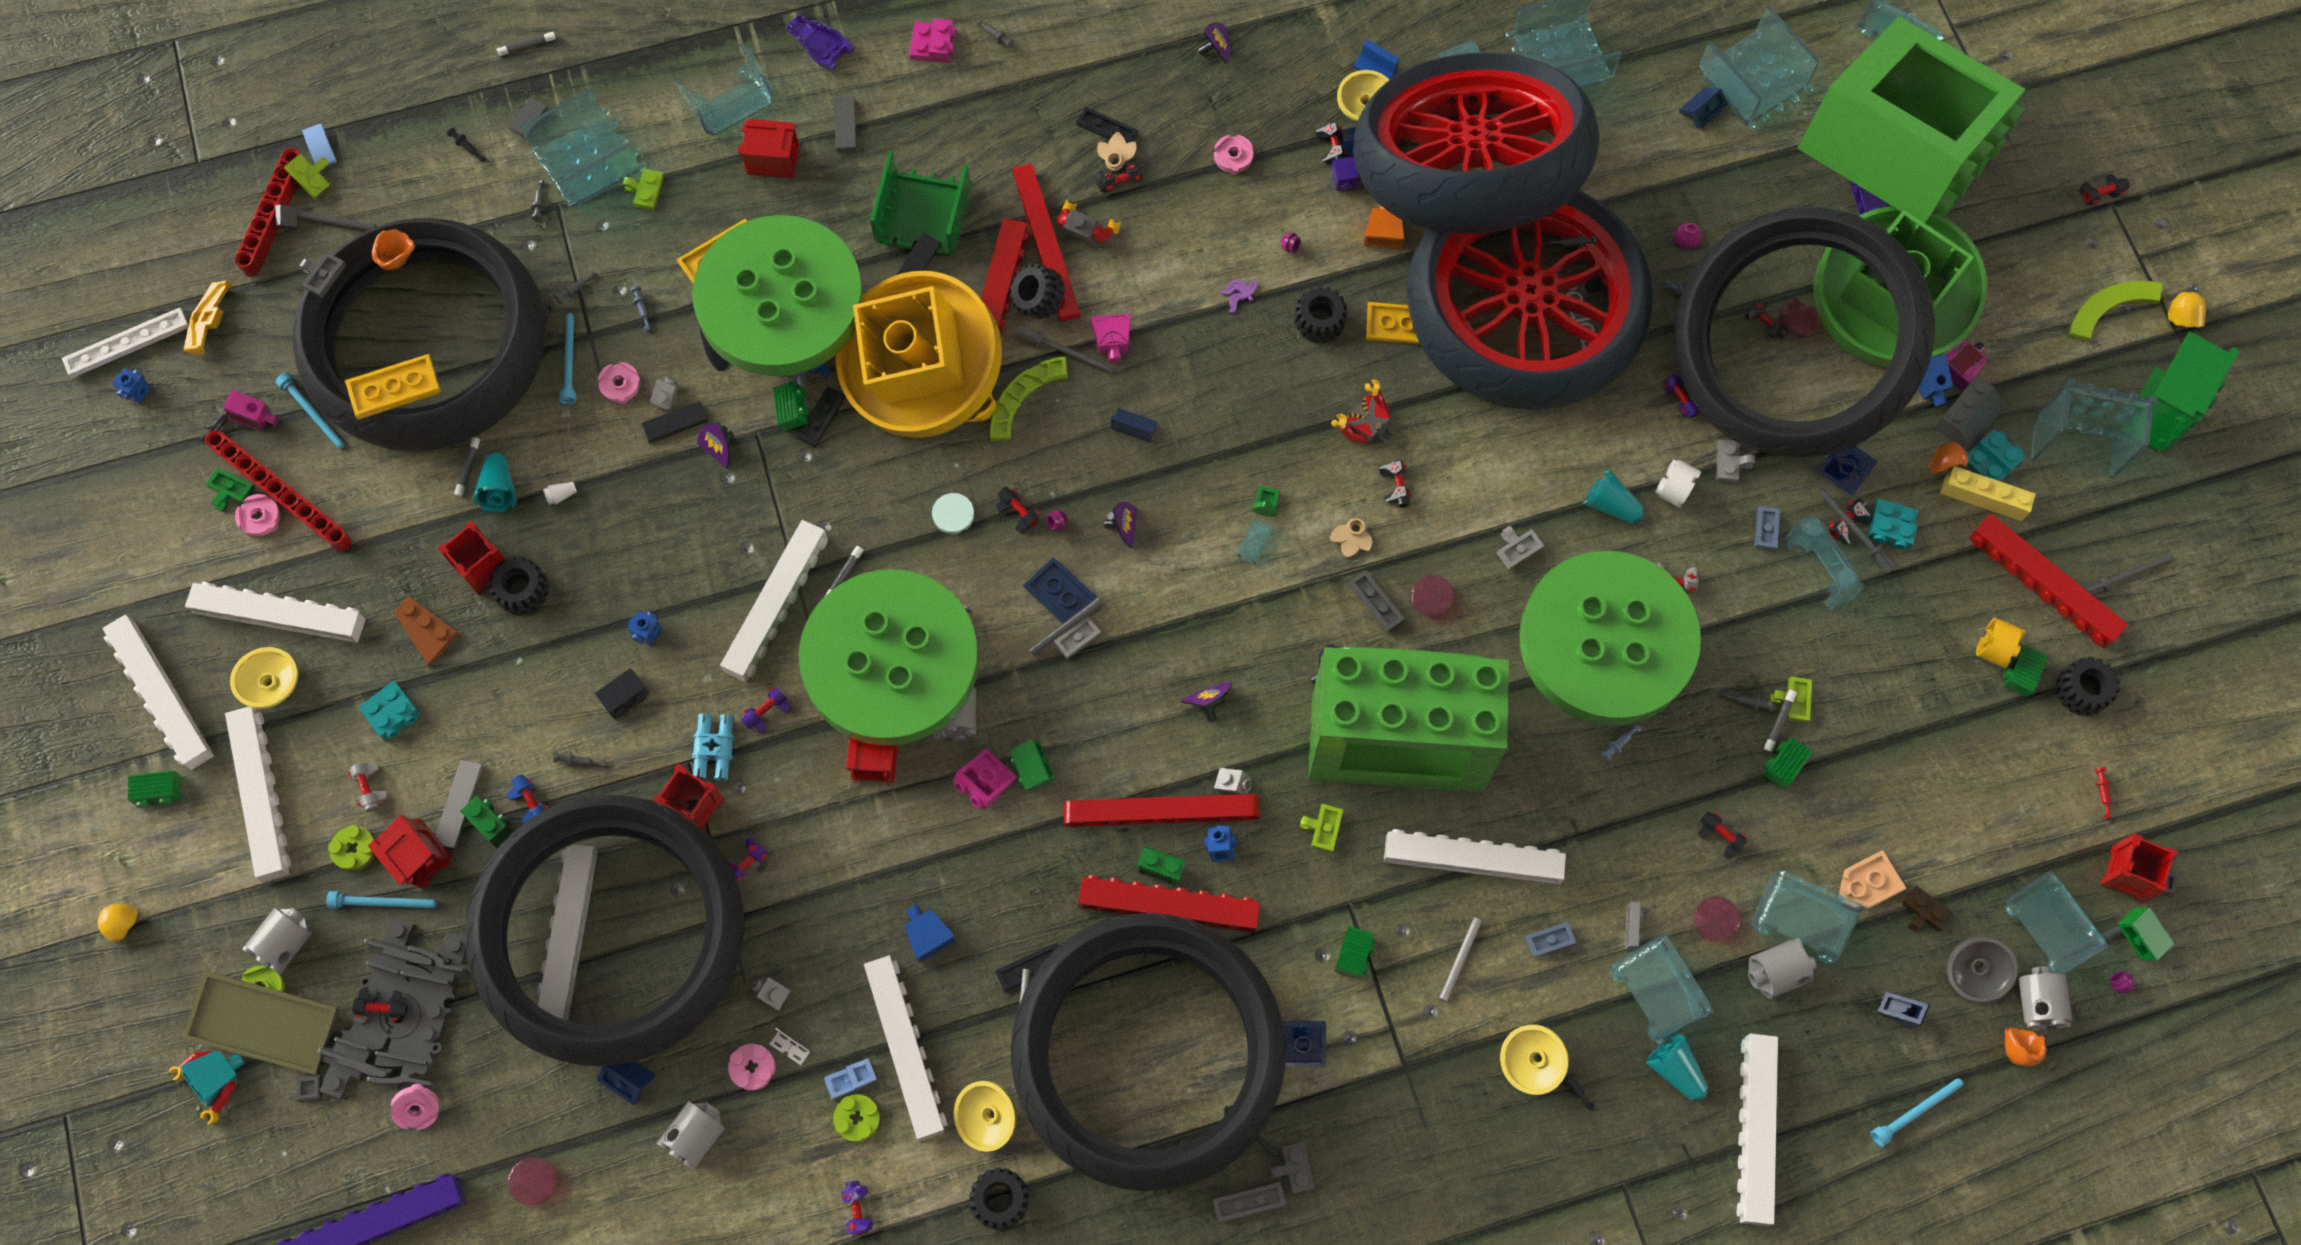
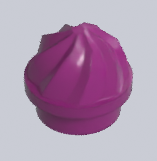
[1280,232,1301,253]
[1046,510,1068,531]
[2110,970,2135,994]

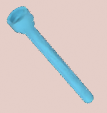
[559,313,576,405]
[275,372,345,448]
[326,891,438,909]
[1870,1078,1963,1147]

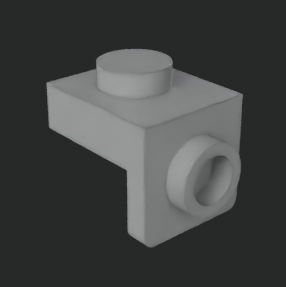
[650,376,683,410]
[1214,768,1252,795]
[750,975,790,1011]

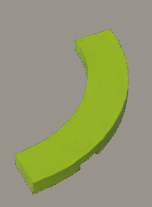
[2068,281,2163,341]
[990,356,1068,442]

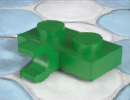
[205,468,255,512]

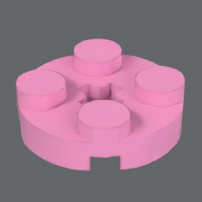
[1214,135,1254,175]
[598,362,641,404]
[235,494,281,536]
[728,1044,776,1091]
[391,1084,439,1130]

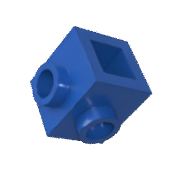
[112,368,152,404]
[628,611,662,646]
[1205,825,1238,862]

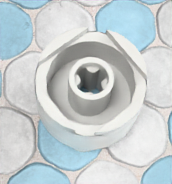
[1655,459,1701,508]

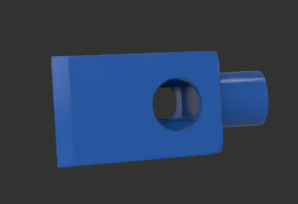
[1918,354,1953,407]
[904,904,956,963]

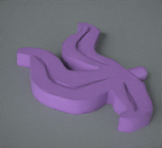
[1221,279,1258,314]

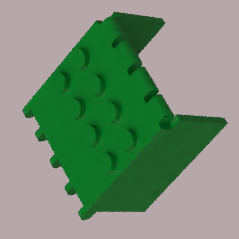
[870,150,973,256]
[2119,332,2239,453]

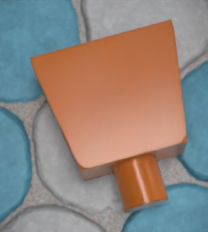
[1364,205,1404,249]

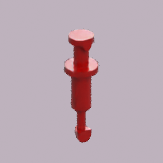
[2095,767,2112,820]

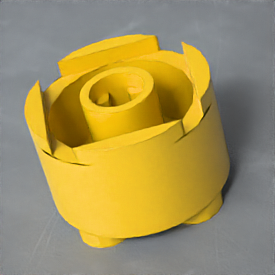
[1976,618,2025,669]

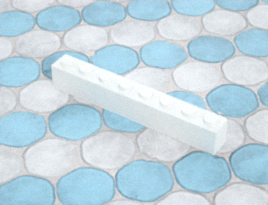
[720,520,828,682]
[185,582,366,643]
[102,614,215,770]
[225,707,291,882]
[1384,829,1566,884]
[537,844,598,1021]
[864,955,948,1142]
[1737,1034,1778,1226]

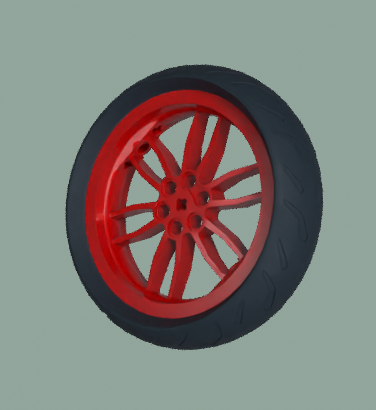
[1353,53,1599,234]
[1407,190,1653,410]

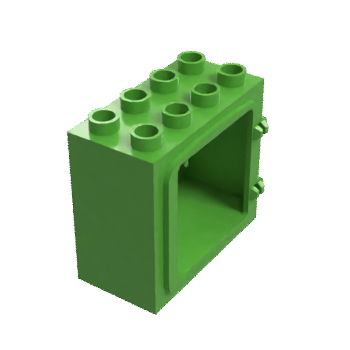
[1797,16,2026,224]
[1308,647,1509,793]

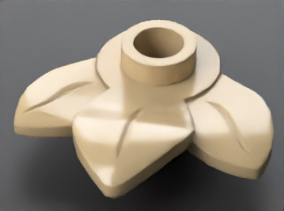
[1097,132,1137,171]
[1330,518,1372,558]

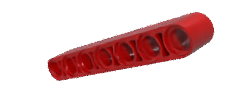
[235,148,300,277]

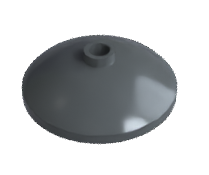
[1947,936,2018,1002]

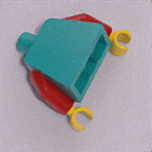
[169,1051,244,1125]

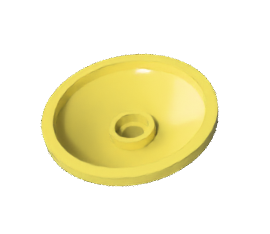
[1337,70,1389,122]
[230,647,298,709]
[1500,1024,1569,1095]
[954,1081,1017,1152]

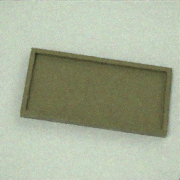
[183,971,339,1075]

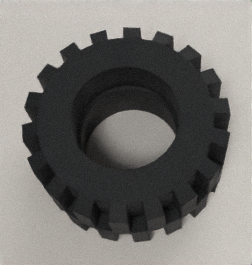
[1010,263,1065,319]
[1294,286,1347,343]
[489,557,549,616]
[2056,657,2120,716]
[969,1167,1029,1230]

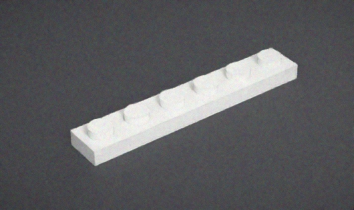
[62,308,189,378]

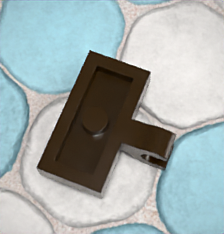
[1902,885,1954,932]

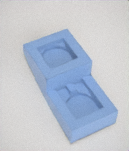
[302,124,337,166]
[824,1059,877,1100]

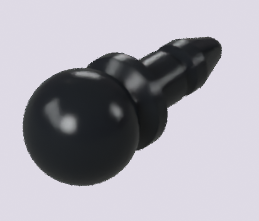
[1585,274,1602,294]

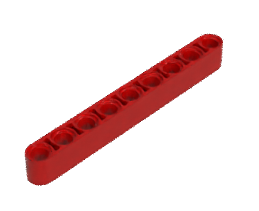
[1012,163,1080,323]
[205,430,352,551]
[1063,794,1260,827]

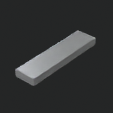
[435,760,483,850]

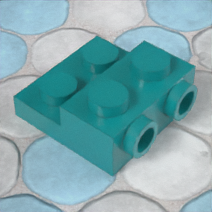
[1967,429,2025,481]
[1867,498,1919,550]
[358,681,421,741]

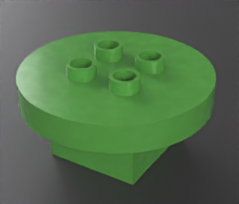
[1814,206,1987,368]
[693,215,864,376]
[1520,551,1701,725]
[799,569,979,745]

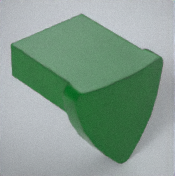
[1251,486,1280,517]

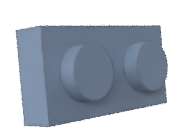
[1754,506,1780,551]
[1525,922,1576,958]

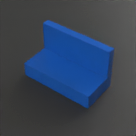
[1353,40,1400,80]

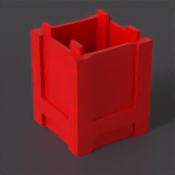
[738,119,800,179]
[438,520,506,595]
[846,737,899,785]
[653,764,725,830]
[368,815,453,888]
[2100,833,2178,903]

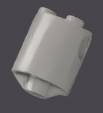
[933,687,976,742]
[242,907,313,975]
[1748,938,1816,998]
[2019,967,2073,1031]
[656,1101,726,1171]

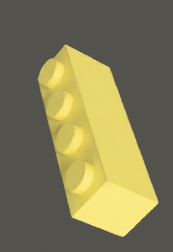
[1940,466,2036,521]

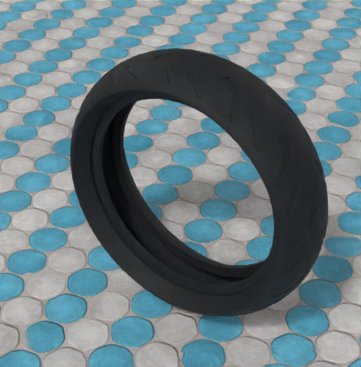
[1674,207,1935,458]
[293,218,546,451]
[466,795,744,1066]
[1011,913,1286,1191]

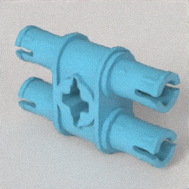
[691,714,735,781]

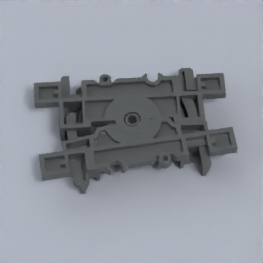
[317,917,471,1111]

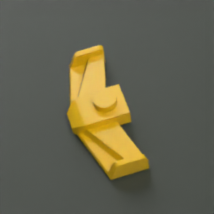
[184,281,233,355]

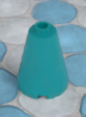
[473,453,517,513]
[1583,470,1644,524]
[1646,1035,1708,1101]

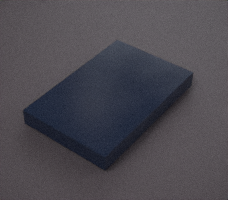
[1023,557,1097,624]

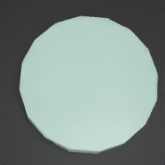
[932,493,974,534]

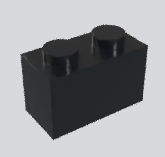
[594,668,649,719]

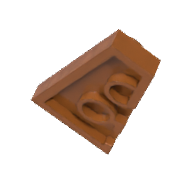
[394,596,459,667]

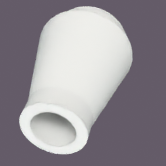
[543,481,577,505]

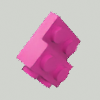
[910,19,957,62]
[953,748,1018,811]

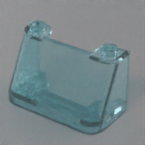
[1784,516,1864,610]
[2005,870,2110,974]
[1750,871,1863,964]
[1610,934,1713,1045]

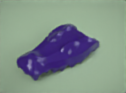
[786,13,855,71]

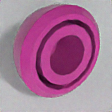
[1674,222,1702,250]

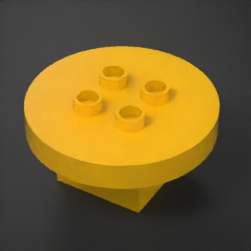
[836,271,1002,438]

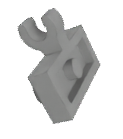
[1716,440,1755,483]
[1497,526,1544,570]

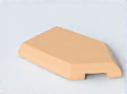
[1838,850,1907,909]

